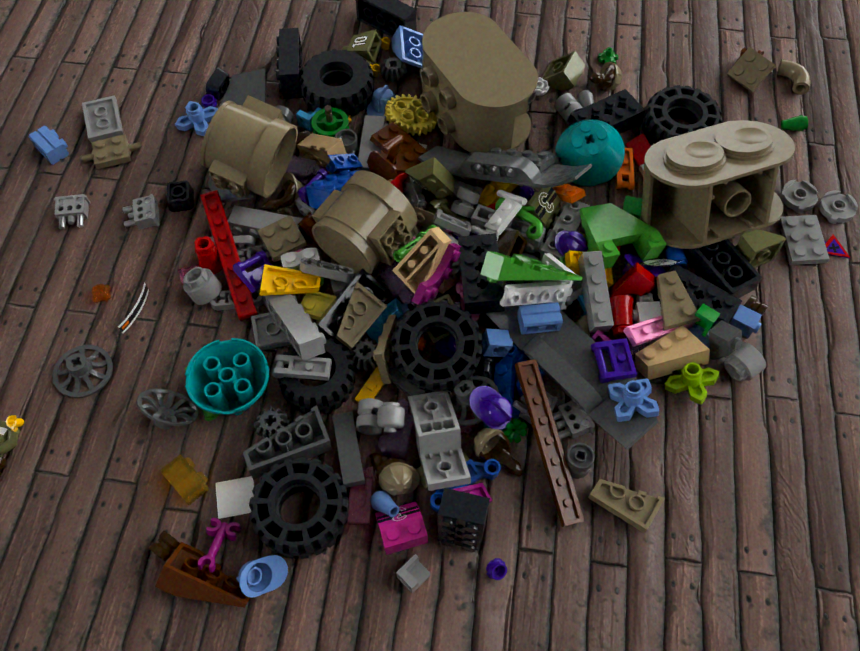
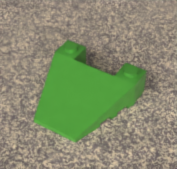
[579,203,667,269]
[480,251,582,284]

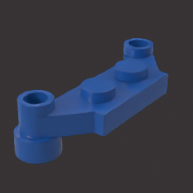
[494,345,527,419]
[430,459,501,513]

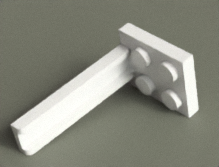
[500,253,577,310]

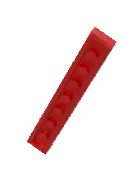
[200,190,258,321]

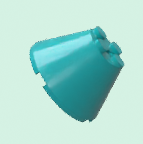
[555,119,625,187]
[185,338,269,415]

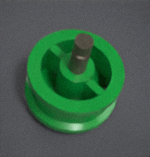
[311,105,349,138]

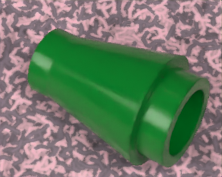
[781,115,808,131]

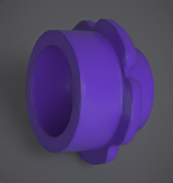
[201,94,217,108]
[519,185,534,201]
[486,558,507,580]

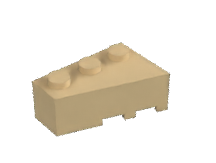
[297,133,347,174]
[392,227,452,294]
[635,326,710,380]

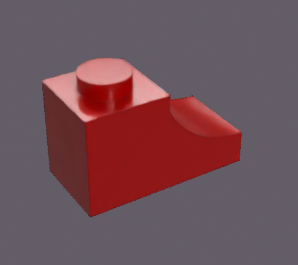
[611,262,655,297]

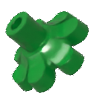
[598,47,618,64]
[502,418,528,443]

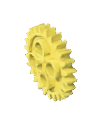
[384,94,437,136]

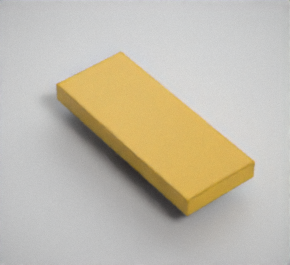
[355,367,384,402]

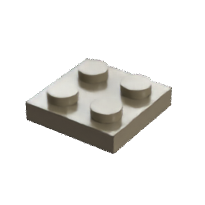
[727,47,776,92]
[257,215,307,261]

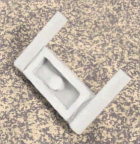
[471,189,527,241]

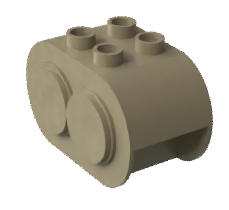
[420,12,538,153]
[641,120,795,249]

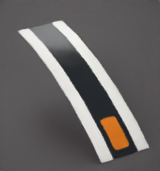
[118,283,149,333]

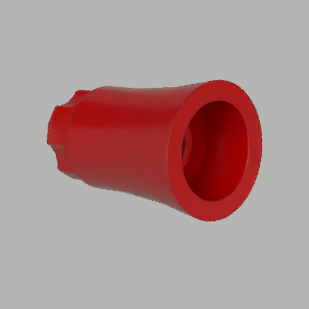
[194,236,223,274]
[610,295,634,339]

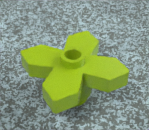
[665,362,719,405]

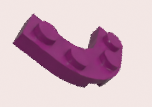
[412,243,461,305]

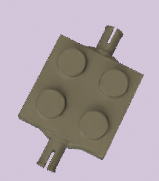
[81,134,141,169]

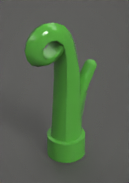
[495,197,543,240]

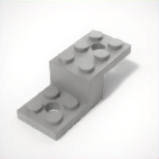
[408,390,471,491]

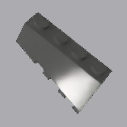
[243,405,332,480]

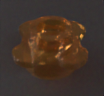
[92,284,111,303]

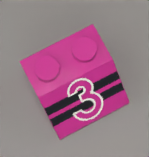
[375,501,428,555]

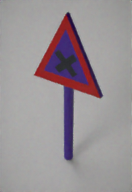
[824,234,850,258]

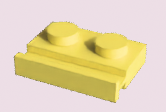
[301,292,337,320]

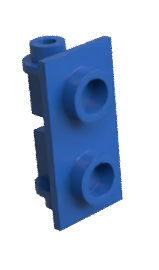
[326,153,363,173]

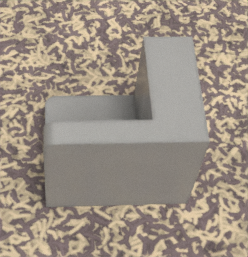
[396,554,431,594]

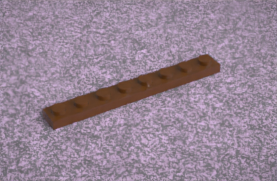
[515,359,584,527]

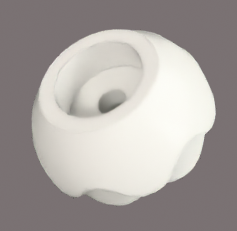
[535,77,549,96]

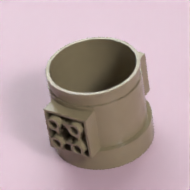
[200,95,298,198]
[312,170,417,275]

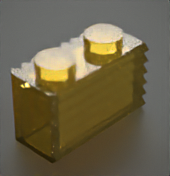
[160,454,209,505]

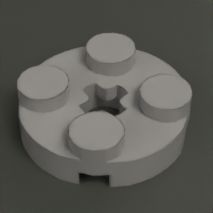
[780,180,818,213]
[818,190,858,224]

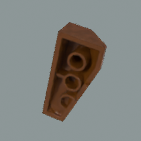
[155,542,251,608]

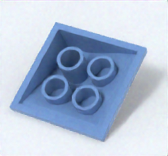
[391,25,423,68]

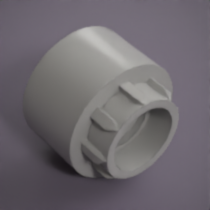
[183,267,222,305]
[724,342,766,381]

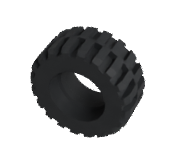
[277,336,355,414]

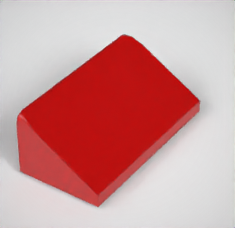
[625,134,651,167]

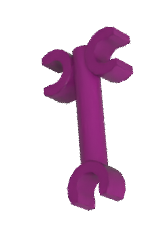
[198,518,241,573]

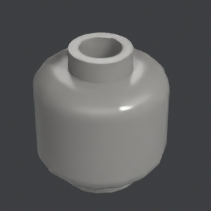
[377,402,405,433]

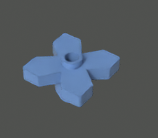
[175,101,218,136]
[608,378,659,422]

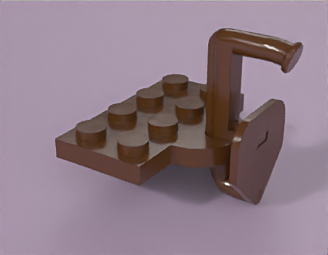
[367,121,428,181]

